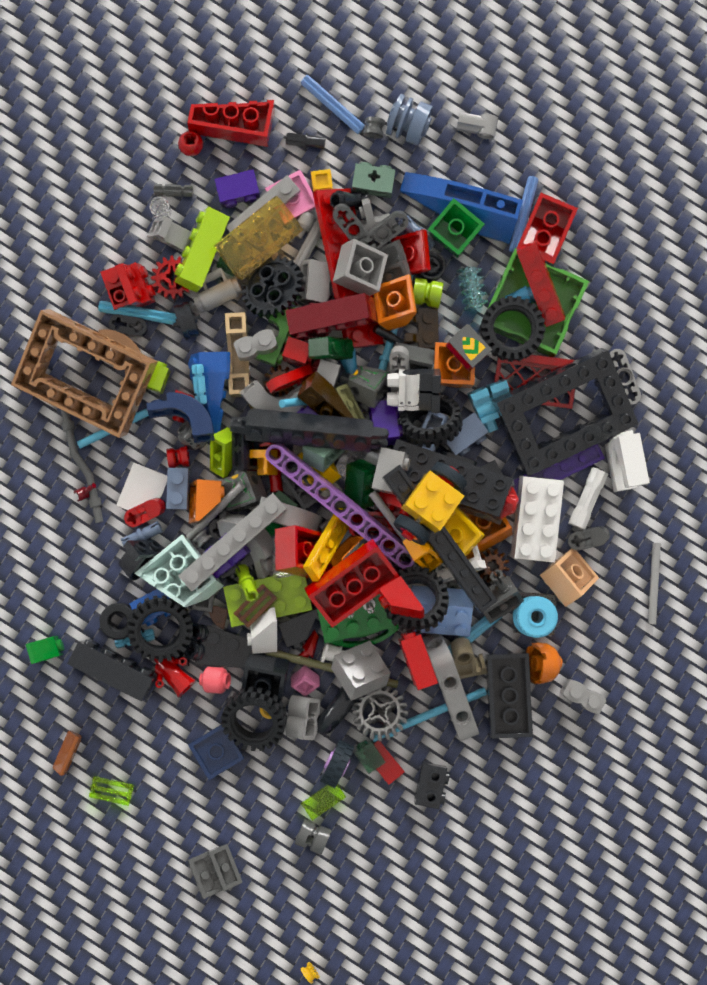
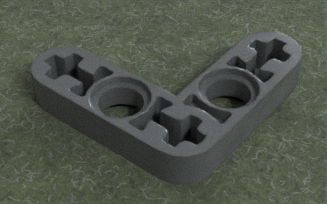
[333,204,408,250]

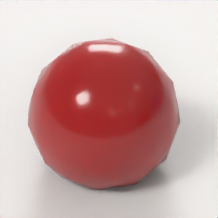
[178,131,204,156]

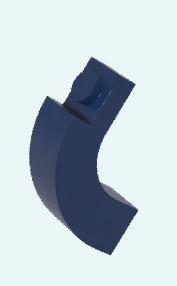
[146,392,215,443]

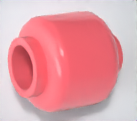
[199,666,231,694]

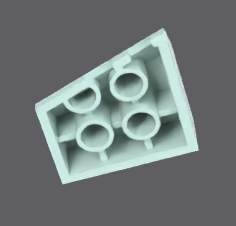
[134,535,224,608]

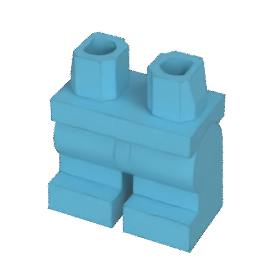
[467,379,509,433]

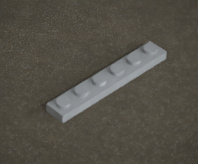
[178,493,287,592]

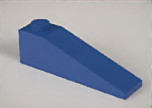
[188,352,230,434]

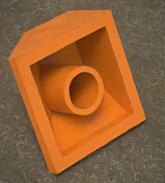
[189,479,224,524]

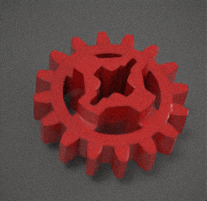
[151,255,190,300]

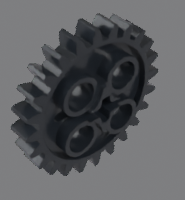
[241,255,305,319]

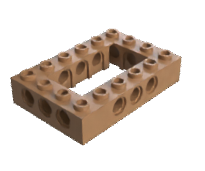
[11,309,158,438]

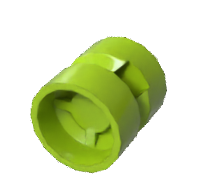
[413,278,443,308]

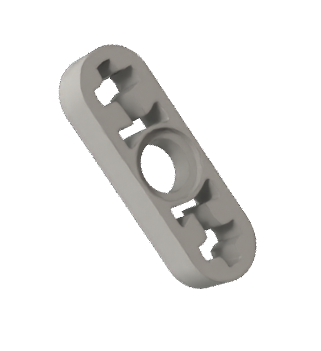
[389,346,410,392]
[610,349,641,406]

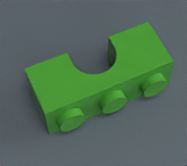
[254,306,295,368]

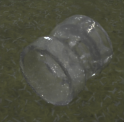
[149,196,172,218]

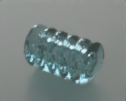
[456,267,488,311]

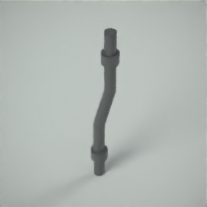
[61,410,104,524]

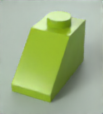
[210,427,232,478]

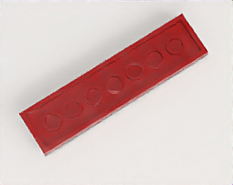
[313,188,384,349]

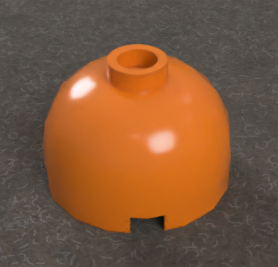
[526,643,563,684]

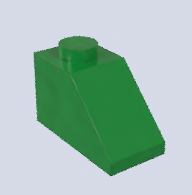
[25,636,64,664]

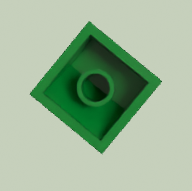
[427,198,485,258]

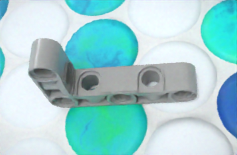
[422,634,479,741]

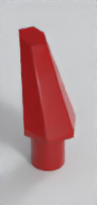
[298,630,319,658]

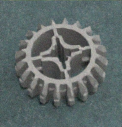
[352,686,408,741]

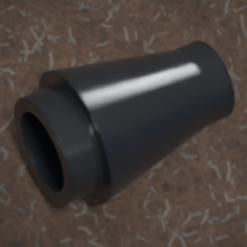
[330,190,361,211]

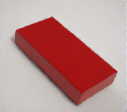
[363,741,405,785]

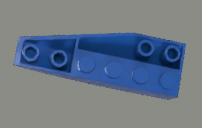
[400,172,523,244]

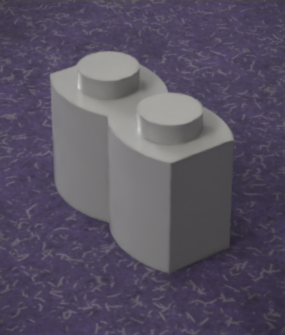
[233,329,278,361]
[560,679,606,714]
[285,695,320,740]

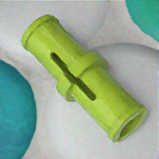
[235,564,259,601]

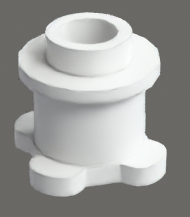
[321,643,344,663]

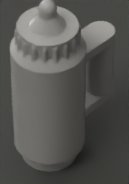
[190,268,242,313]

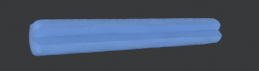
[301,75,365,134]
[509,176,538,253]

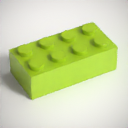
[223,573,313,627]

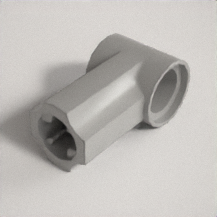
[457,112,498,139]

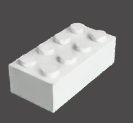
[511,476,564,563]

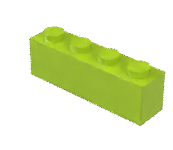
[174,206,230,293]

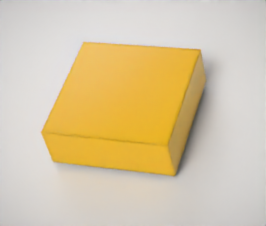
[311,169,333,192]

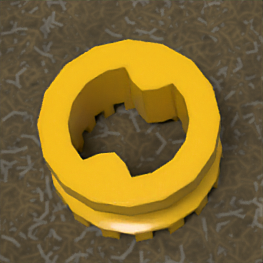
[301,962,320,984]

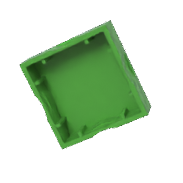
[480,248,589,357]

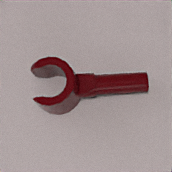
[73,483,96,502]

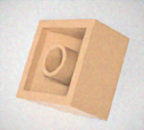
[540,548,599,607]

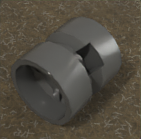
[294,819,331,855]

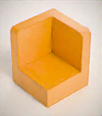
[249,449,277,475]

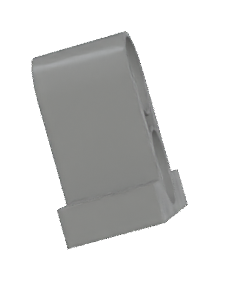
[147,216,191,253]

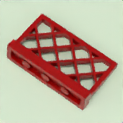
[494,354,575,409]

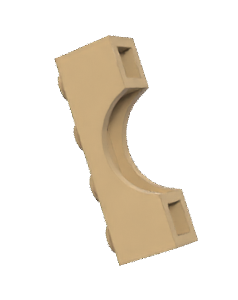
[225,312,250,398]

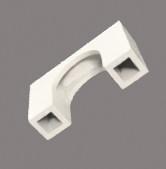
[604,430,650,492]

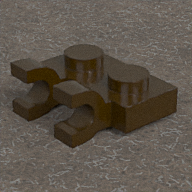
[403,308,439,349]

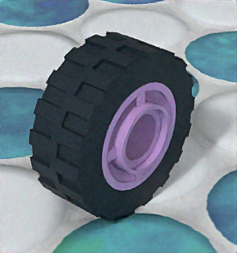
[320,739,354,788]

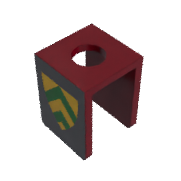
[446,324,492,372]

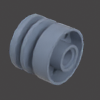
[386,94,433,146]

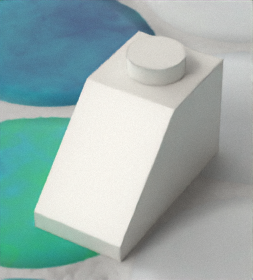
[247,607,277,654]

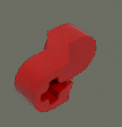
[124,497,166,527]

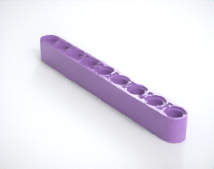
[265,443,414,569]

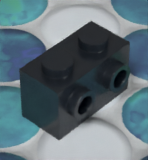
[414,761,450,809]

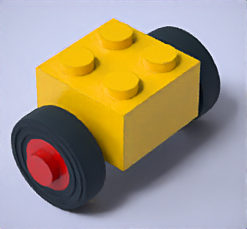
[393,462,467,545]

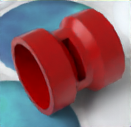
[166,446,190,468]

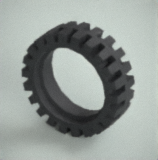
[401,394,463,448]

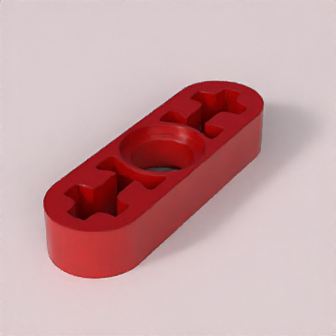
[265,364,315,394]

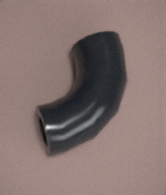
[317,686,358,734]

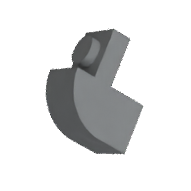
[359,198,395,241]

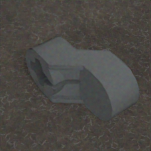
[568,526,610,550]

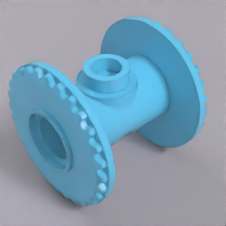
[513,596,558,638]

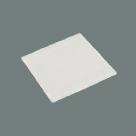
[116,463,167,514]

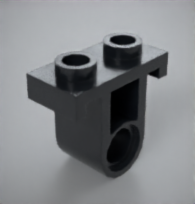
[119,540,162,581]

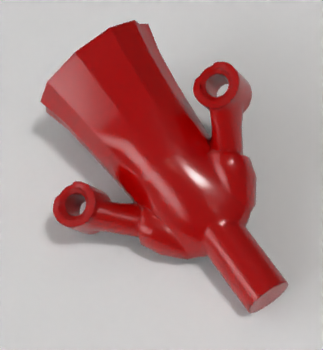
[154,657,196,698]

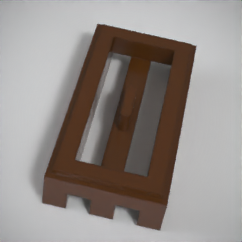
[233,584,277,628]

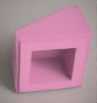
[291,666,320,696]

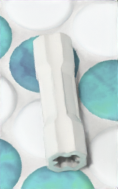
[568,467,608,530]

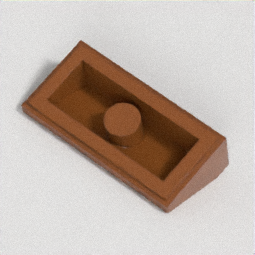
[53,730,82,776]

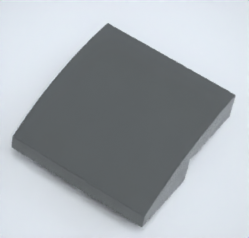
[378,239,411,284]
[187,844,243,899]

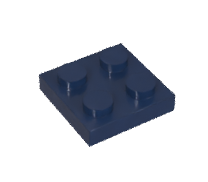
[188,725,245,780]

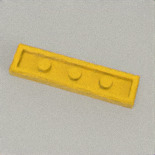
[303,508,349,582]

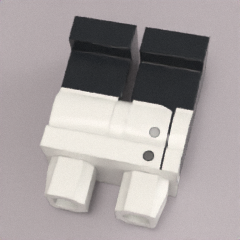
[387,369,441,413]

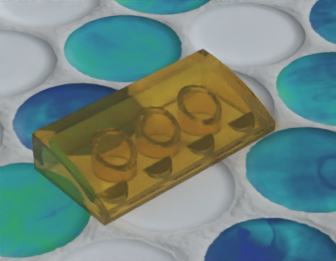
[214,196,303,280]

